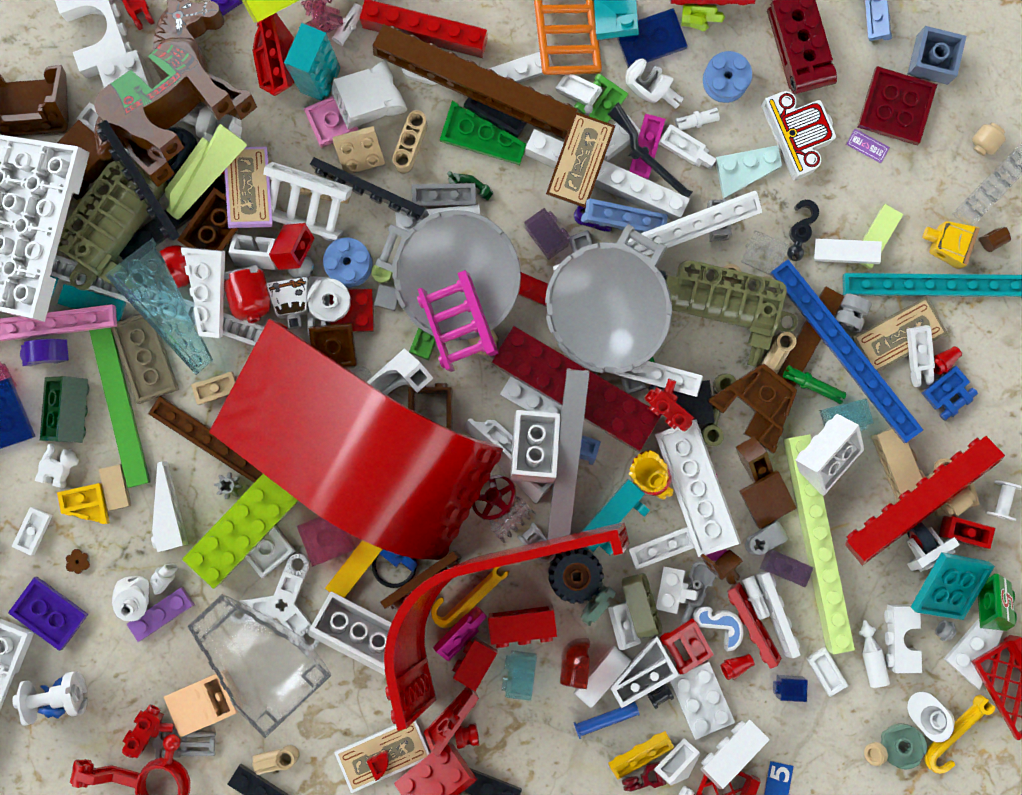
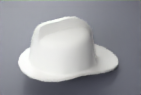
[907,692,955,742]

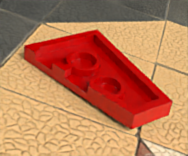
[424,687,479,757]

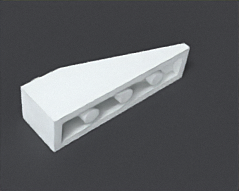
[151,462,188,552]

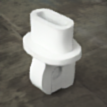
[150,563,178,595]

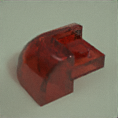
[560,638,590,689]

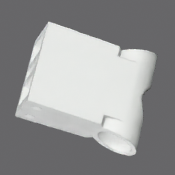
[331,61,407,129]

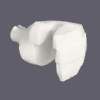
[112,576,149,621]

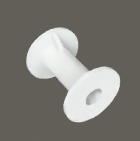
[986,480,1022,521]

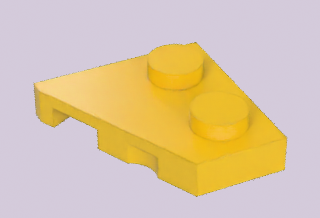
[57,483,110,524]

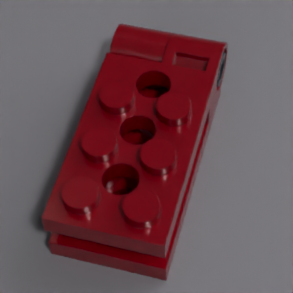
[767,0,837,95]

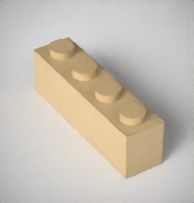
[871,428,925,502]

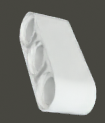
[574,645,631,708]

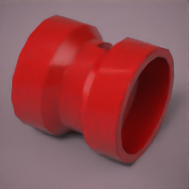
[455,723,480,749]

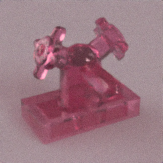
[301,0,343,34]

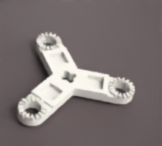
[228,553,320,650]

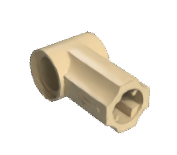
[760,332,796,373]
[252,745,299,775]

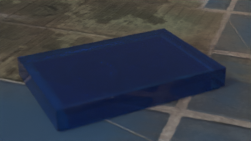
[617,8,688,68]
[0,377,35,449]

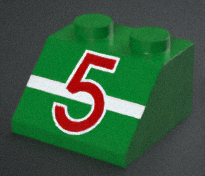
[978,574,1017,631]

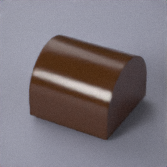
[979,227,1011,252]

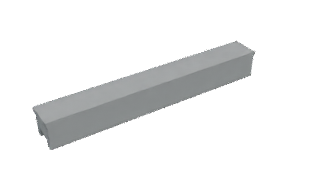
[548,368,589,540]

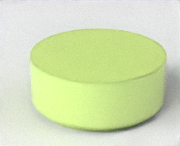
[372,265,393,284]

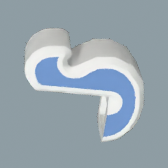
[692,605,743,652]

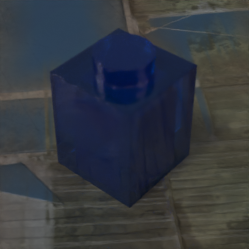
[773,675,808,702]

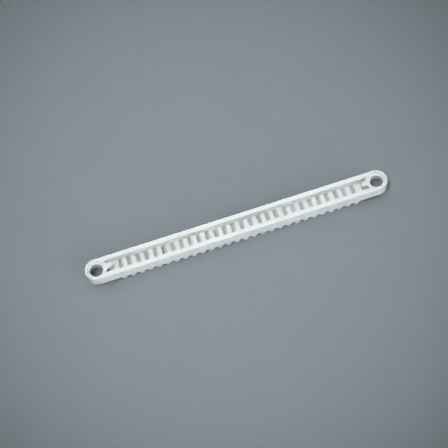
[50,255,264,346]

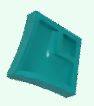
[594,0,639,40]

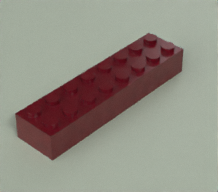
[491,326,662,452]

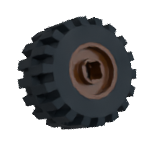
[548,548,604,604]

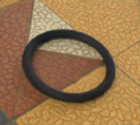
[372,555,417,588]

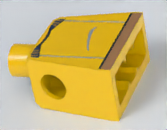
[922,221,980,269]

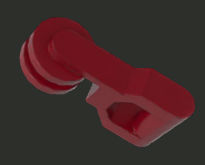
[622,761,667,792]

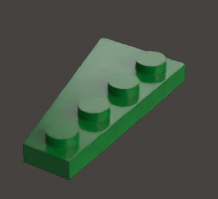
[440,100,526,166]

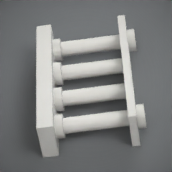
[263,162,353,241]

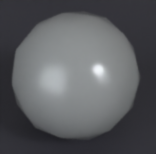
[288,255,314,279]

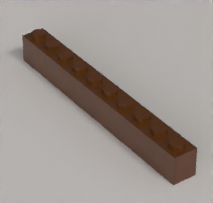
[373,24,578,140]

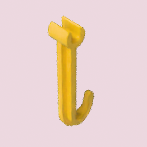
[431,566,510,628]
[924,694,995,774]

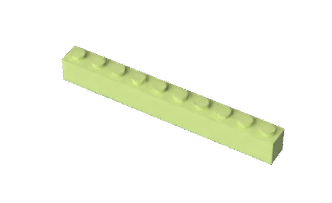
[783,434,855,654]

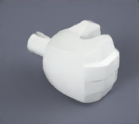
[625,59,684,109]
[180,106,242,142]

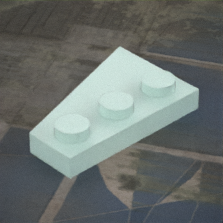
[715,145,782,199]

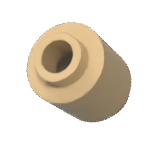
[941,488,976,517]

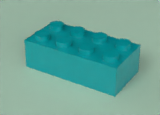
[284,23,340,101]

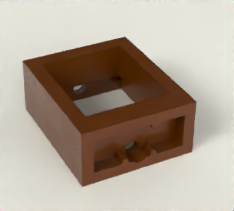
[408,383,452,430]

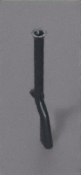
[607,102,693,198]

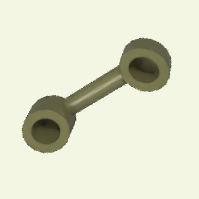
[701,373,736,446]

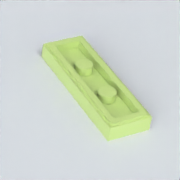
[860,204,903,269]

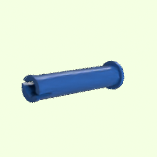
[573,701,640,739]

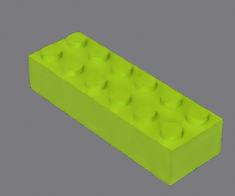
[182,474,299,589]

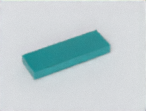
[57,284,126,321]

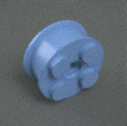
[703,51,752,103]
[323,238,373,288]

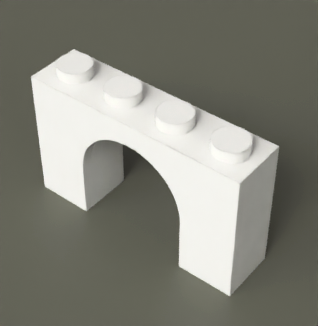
[55,0,134,79]
[367,348,433,395]

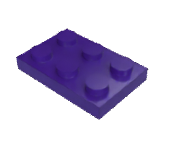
[8,577,89,651]

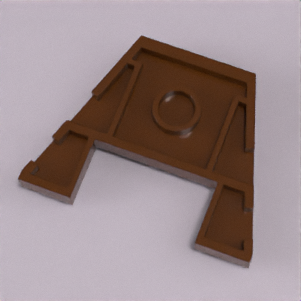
[707,363,797,454]

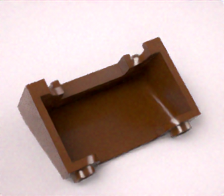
[0,65,69,137]

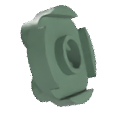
[581,585,616,626]
[880,723,927,770]

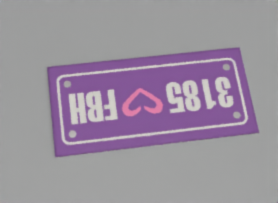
[846,129,890,163]

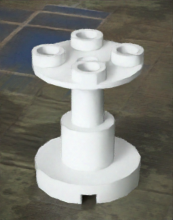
[13,671,87,726]

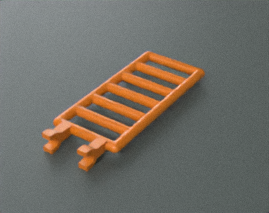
[534,0,602,75]

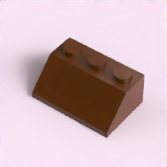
[177,188,239,251]

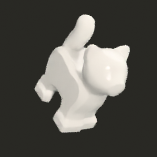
[35,443,79,488]

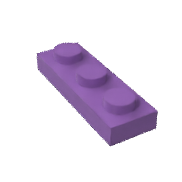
[127,587,195,642]

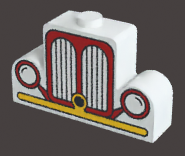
[761,91,836,181]

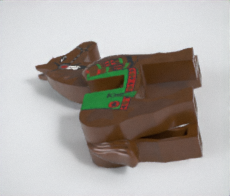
[94,0,257,187]

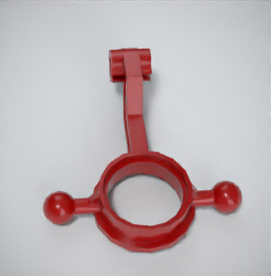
[70,734,191,795]

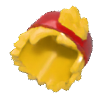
[628,450,673,500]

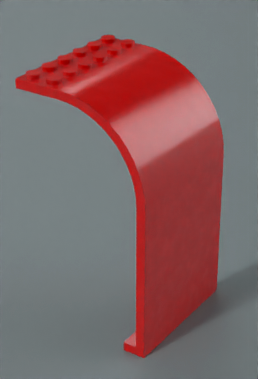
[209,319,504,560]
[384,522,630,731]

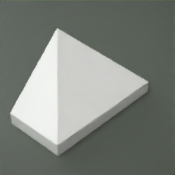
[654,738,700,786]

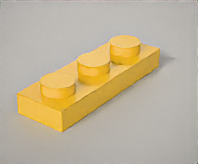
[608,731,674,780]

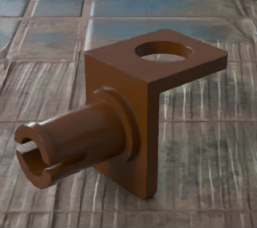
[700,550,743,585]

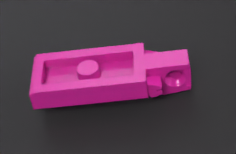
[433,606,487,661]

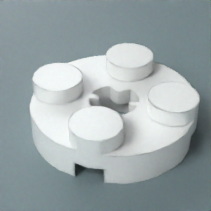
[307,279,351,322]

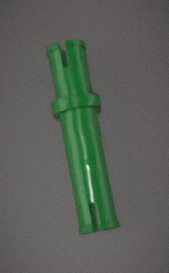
[783,365,846,404]

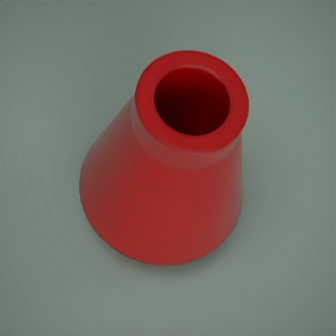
[933,346,962,375]
[720,654,755,680]

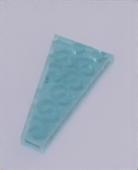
[105,238,213,375]

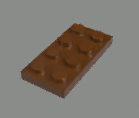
[380,551,462,610]

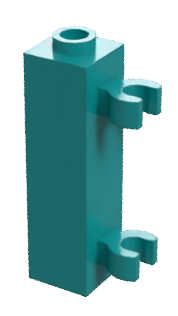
[581,479,650,556]

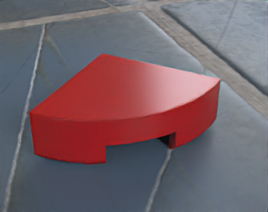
[366,750,389,781]

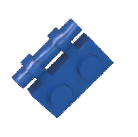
[921,366,978,421]

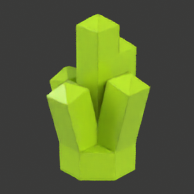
[681,4,725,31]

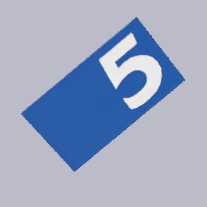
[764,761,794,795]

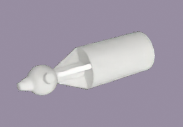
[859,620,890,688]

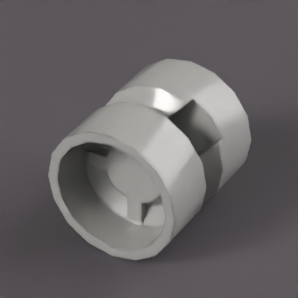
[835,294,872,333]

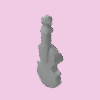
[680,561,716,626]

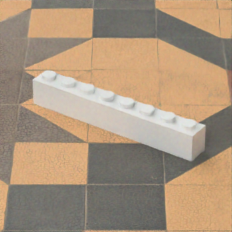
[525,129,690,221]

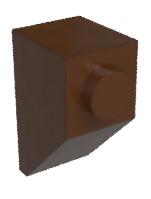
[736,437,774,483]

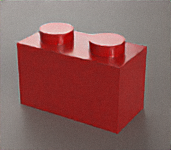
[269,223,315,270]
[939,516,996,549]
[452,637,498,692]

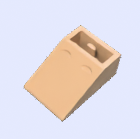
[164,670,241,737]

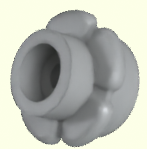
[936,620,956,641]

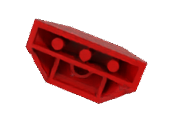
[252,13,294,96]

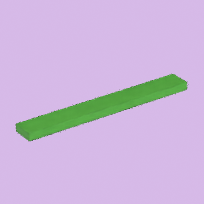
[89,328,151,488]

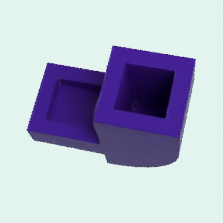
[20,339,69,366]

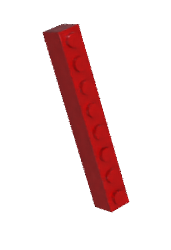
[845,436,1005,566]

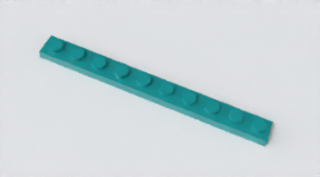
[843,273,1022,297]

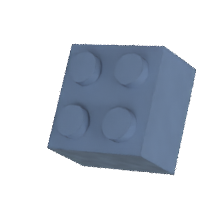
[907,26,967,85]

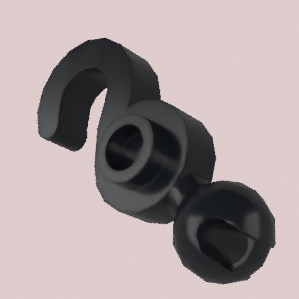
[787,199,819,261]

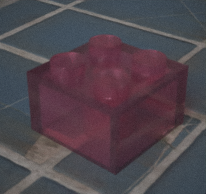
[297,517,356,567]

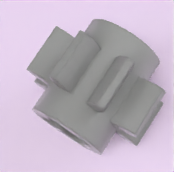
[214,472,243,499]

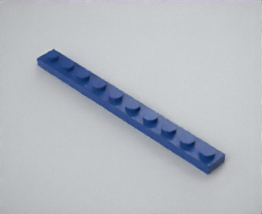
[770,259,923,443]

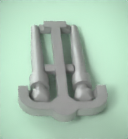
[152,729,216,759]

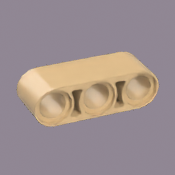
[392,110,428,174]

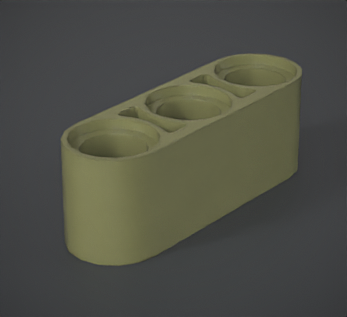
[622,573,662,639]

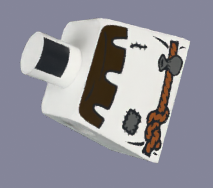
[267,277,309,329]

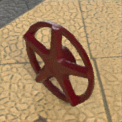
[472,475,516,520]

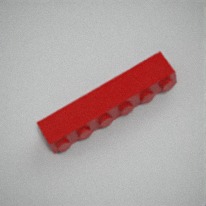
[359,0,488,58]

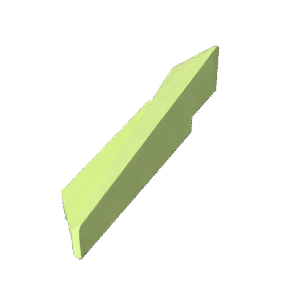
[165,124,247,220]

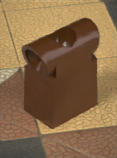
[57,120,114,200]

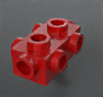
[644,378,694,432]
[122,704,174,758]

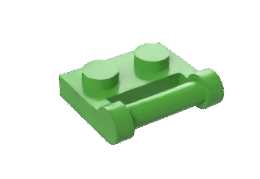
[574,74,628,123]

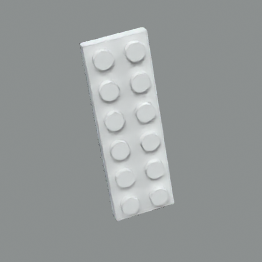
[655,420,741,557]

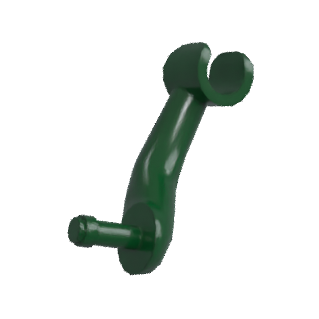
[447,171,493,201]

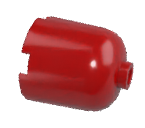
[224,269,271,323]

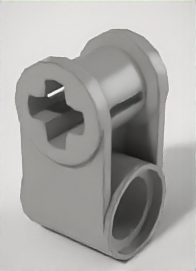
[745,520,789,555]
[517,523,556,563]

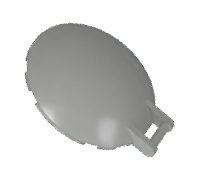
[375,210,521,341]
[545,224,672,373]

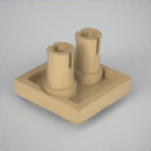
[332,126,385,174]

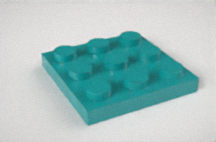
[911,552,995,620]

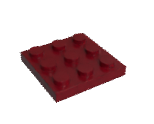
[857,66,938,146]

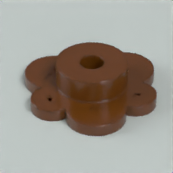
[66,549,90,574]

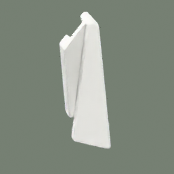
[465,419,553,503]

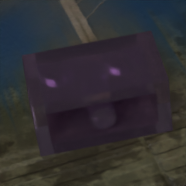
[524,208,570,260]
[759,550,814,588]

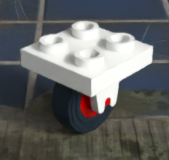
[906,522,960,572]

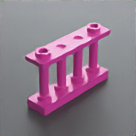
[417,270,499,372]

